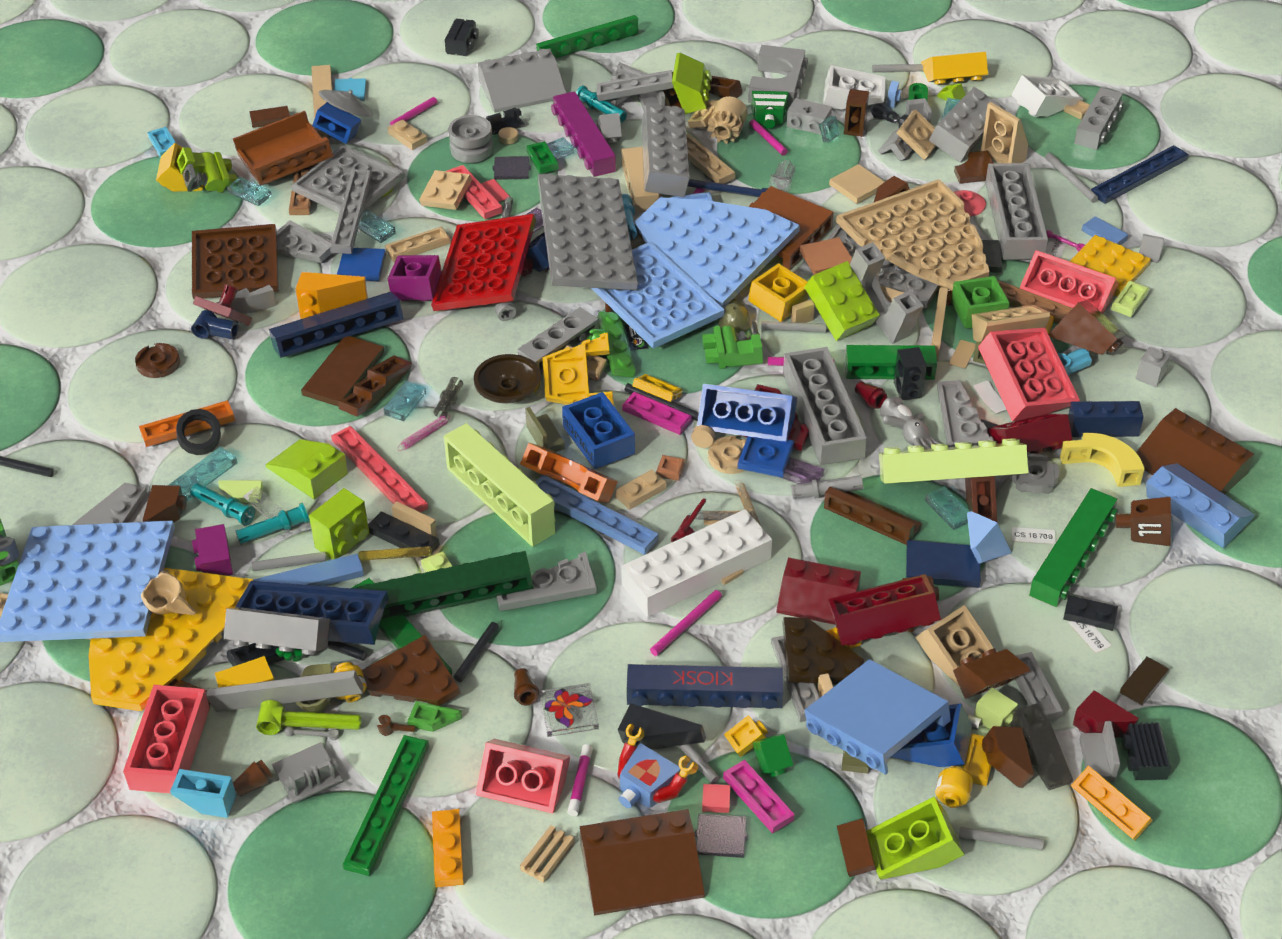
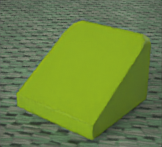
[937,83,966,104]

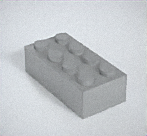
[929,87,1006,163]

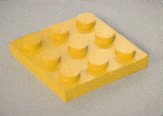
[1069,235,1151,297]

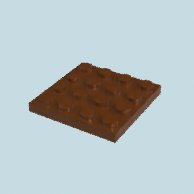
[192,224,279,299]

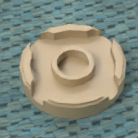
[708,436,746,474]

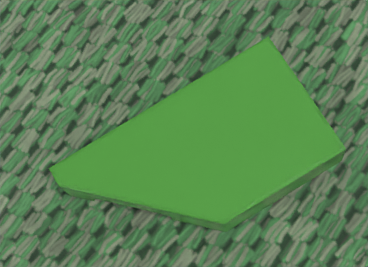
[407,701,462,732]

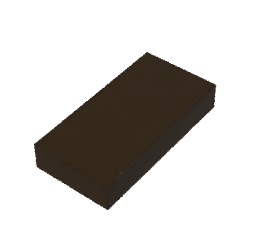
[1120,656,1169,706]

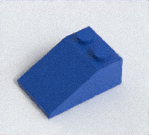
[891,703,972,767]

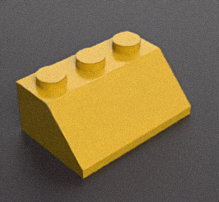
[921,52,988,85]

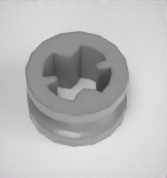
[495,301,516,321]

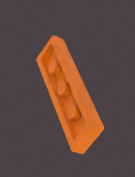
[139,400,235,447]

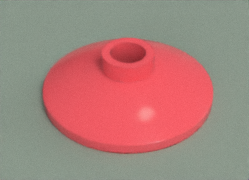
[954,190,986,217]

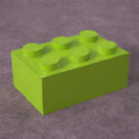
[804,261,880,341]

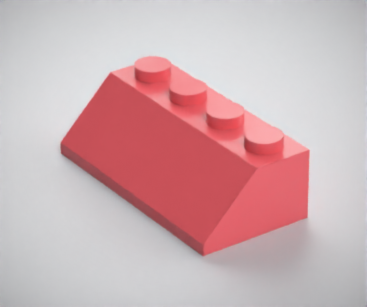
[1020,250,1119,314]

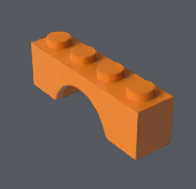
[520,443,618,503]

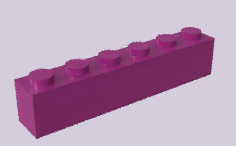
[551,91,616,177]

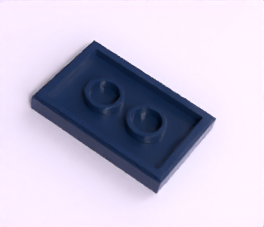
[906,540,981,588]

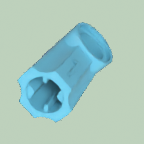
[1057,348,1092,375]

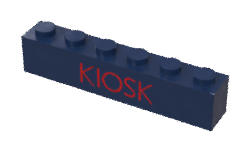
[627,664,783,709]

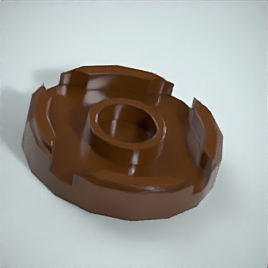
[135,343,180,378]

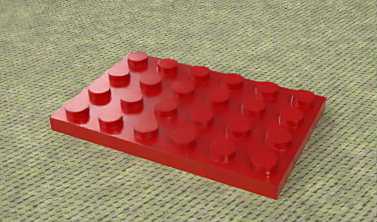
[431,214,536,311]

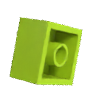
[309,488,369,560]

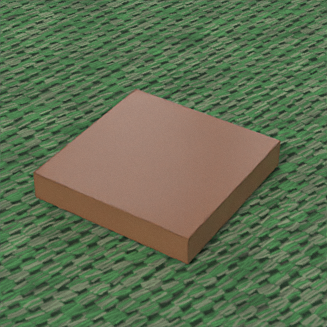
[800,237,852,275]

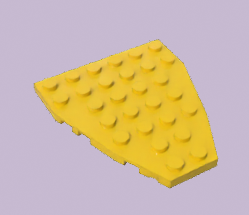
[89,568,253,711]

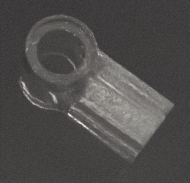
[768,160,795,193]

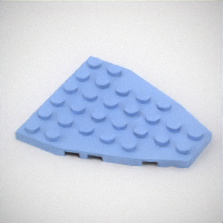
[634,197,800,308]

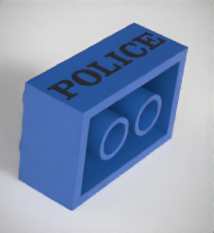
[562,392,635,469]

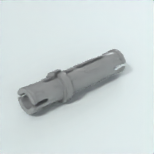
[791,475,863,500]

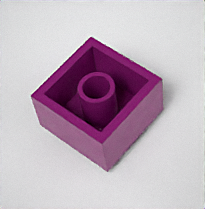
[387,255,442,301]

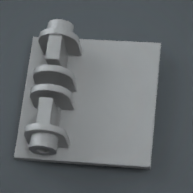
[272,742,343,804]

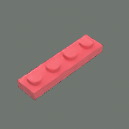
[446,165,502,219]

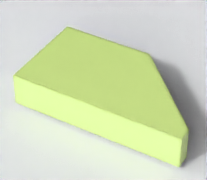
[218,480,263,503]

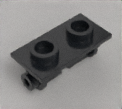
[486,107,525,135]

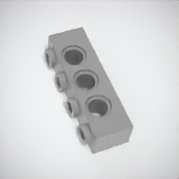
[1074,87,1124,150]
[517,307,599,375]

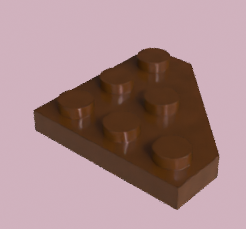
[362,635,461,706]

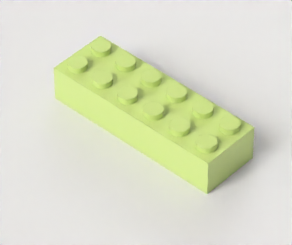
[444,423,556,547]
[879,438,1028,484]

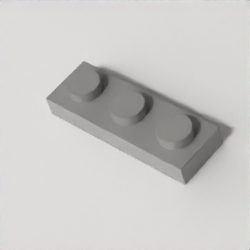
[1015,652,1063,723]

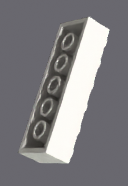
[621,509,772,617]

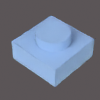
[887,81,902,108]

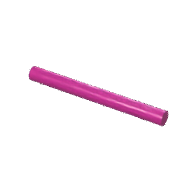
[650,590,722,656]

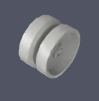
[448,115,493,163]

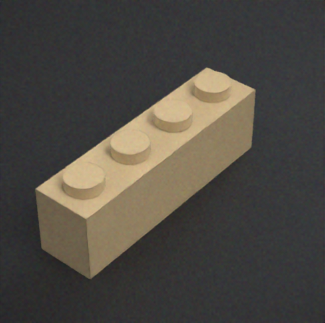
[622,147,662,213]

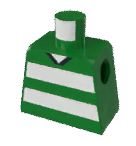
[751,91,788,129]

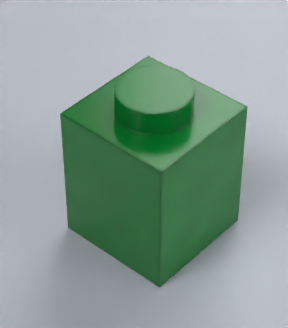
[752,734,793,777]

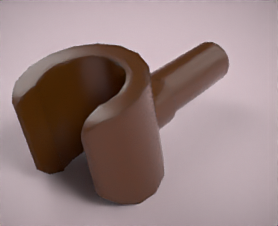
[377,715,415,736]

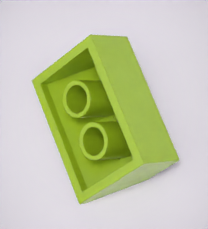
[672,53,712,114]

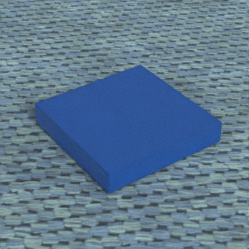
[337,248,386,281]
[738,436,794,478]

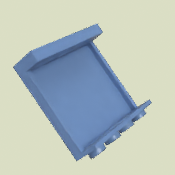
[805,659,951,775]

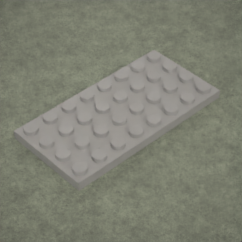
[538,174,638,290]

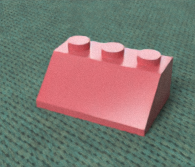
[476,738,570,813]

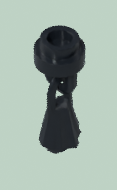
[871,103,909,128]

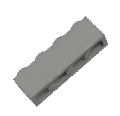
[224,607,330,655]

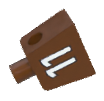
[1116,497,1171,546]

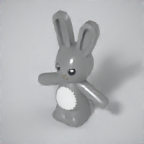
[880,397,940,449]

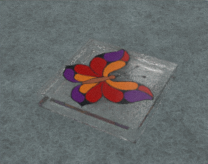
[539,683,599,737]

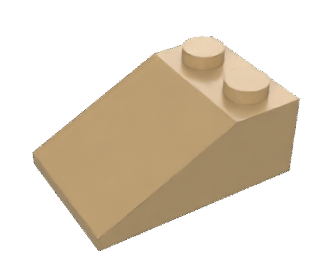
[981,102,1029,163]
[915,605,993,687]

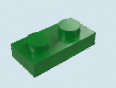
[527,141,559,174]

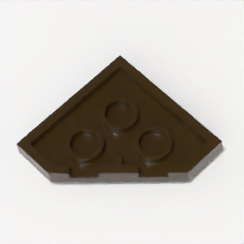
[782,617,864,684]

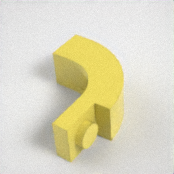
[1060,433,1144,487]

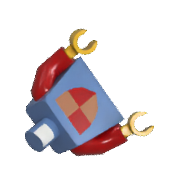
[617,724,698,809]

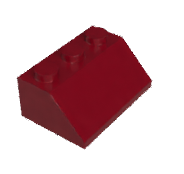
[987,413,1073,454]
[776,557,861,625]

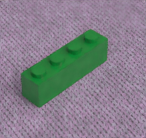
[845,345,937,380]

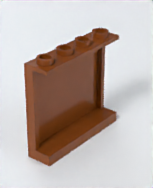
[233,110,334,186]
[749,186,834,270]

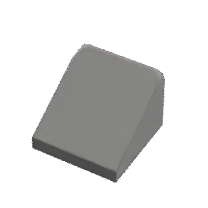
[1139,234,1164,263]

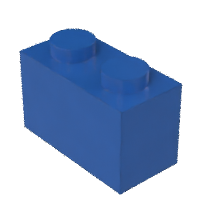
[312,102,362,144]

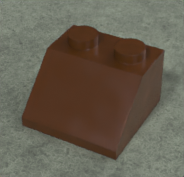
[953,648,1030,699]

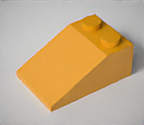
[295,272,368,319]

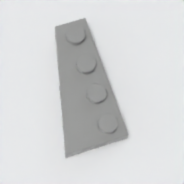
[937,380,994,447]
[496,551,596,611]

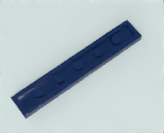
[1091,145,1189,204]

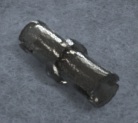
[433,377,463,419]

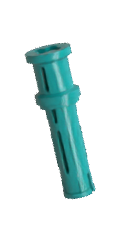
[576,85,627,123]
[190,483,256,526]
[235,503,310,545]

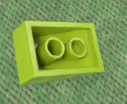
[265,439,348,499]
[867,796,965,880]

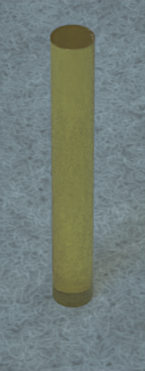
[358,546,432,561]

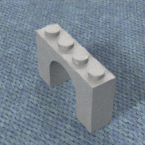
[748,45,808,108]
[850,242,923,344]

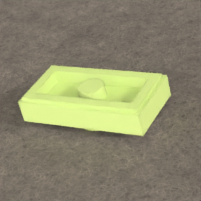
[1111,281,1149,317]

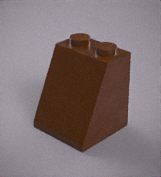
[1048,300,1126,355]

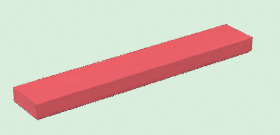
[331,426,428,512]

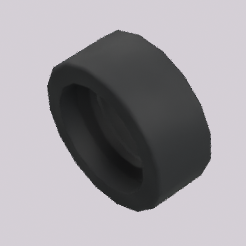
[176,409,221,455]

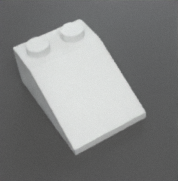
[823,65,886,110]
[1012,75,1083,118]

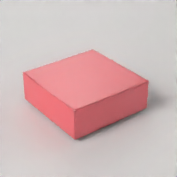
[702,784,730,813]

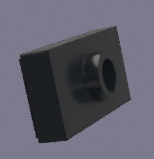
[227,643,284,667]

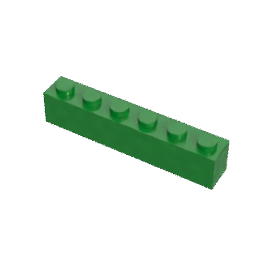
[1029,488,1118,607]

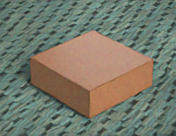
[656,455,685,481]

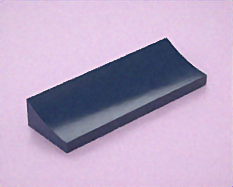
[235,581,389,645]

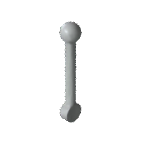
[284,726,339,741]

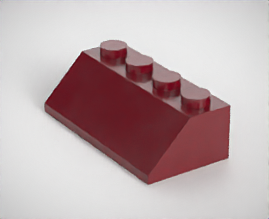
[828,574,941,645]

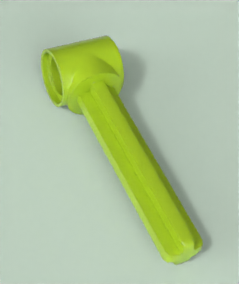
[256,700,362,735]

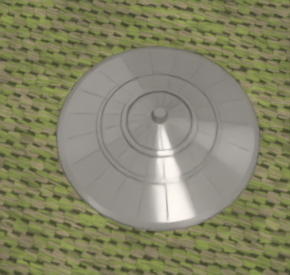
[319,90,373,117]

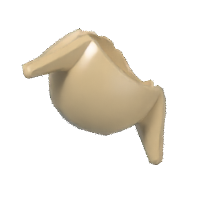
[141,570,196,615]

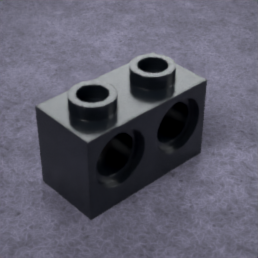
[893,347,927,400]

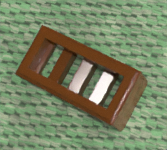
[709,76,742,98]

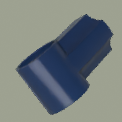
[191,310,239,340]

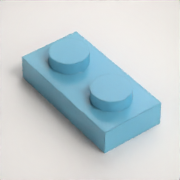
[147,127,176,158]

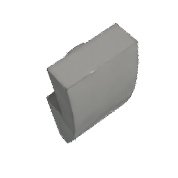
[231,285,276,314]

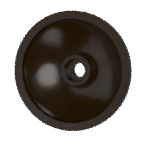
[473,354,541,404]

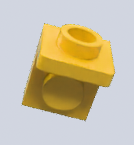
[724,715,769,757]

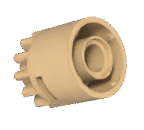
[707,97,748,144]

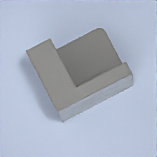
[905,98,932,123]

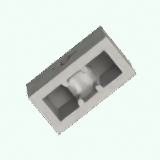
[787,98,832,135]

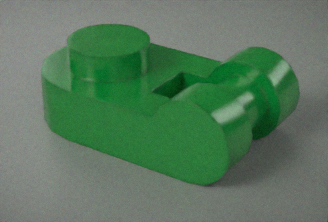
[908,83,928,102]

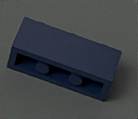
[1068,401,1144,437]

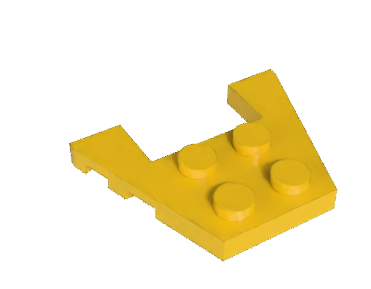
[543,333,614,406]

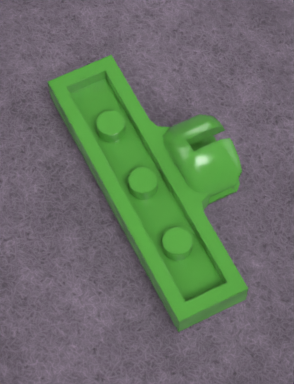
[587,311,636,378]

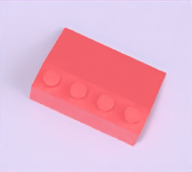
[978,327,1080,421]

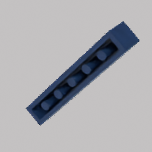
[269,291,404,358]

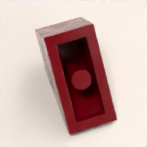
[1072,690,1139,738]

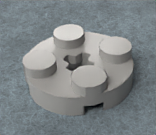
[1011,454,1059,494]

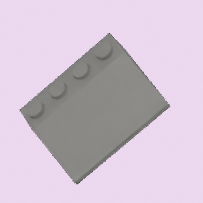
[478,49,566,113]

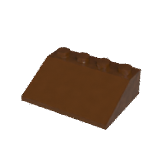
[1136,408,1254,495]
[579,809,705,915]

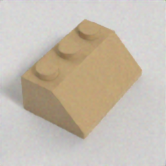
[972,305,1050,342]

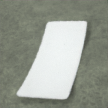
[973,381,1007,413]

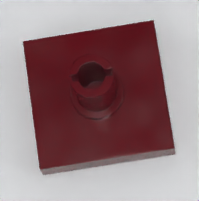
[193,284,252,326]

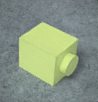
[974,687,1018,729]

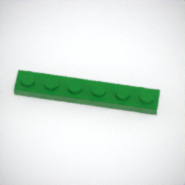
[536,15,638,58]

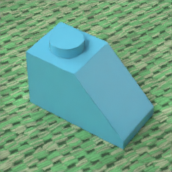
[170,769,236,818]

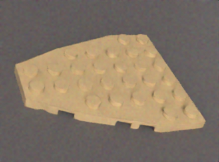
[836,179,989,291]

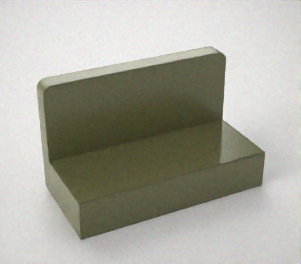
[525,407,565,452]

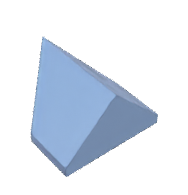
[967,511,1012,564]

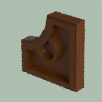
[954,150,994,184]

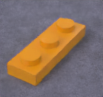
[1071,766,1153,841]
[432,809,464,887]

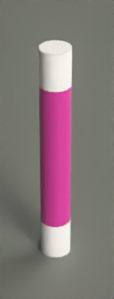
[567,745,593,817]

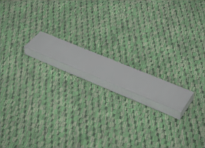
[330,169,373,254]
[206,670,364,712]

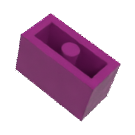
[192,524,233,576]

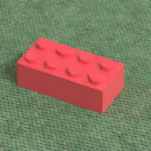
[123,685,210,794]

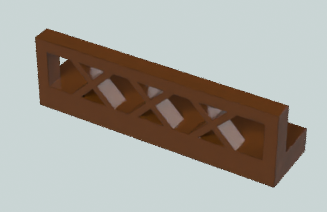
[824,486,922,545]

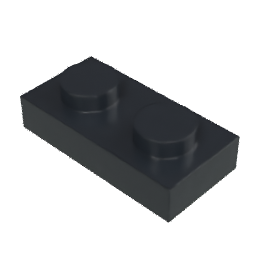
[1063,595,1118,631]

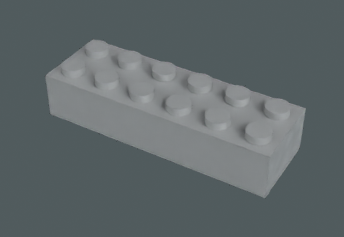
[641,103,690,197]
[985,163,1048,260]
[783,347,867,465]

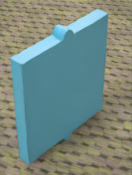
[334,78,366,101]

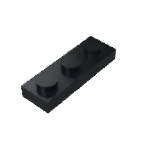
[368,511,440,559]

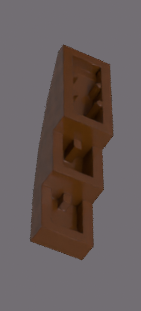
[339,355,412,417]

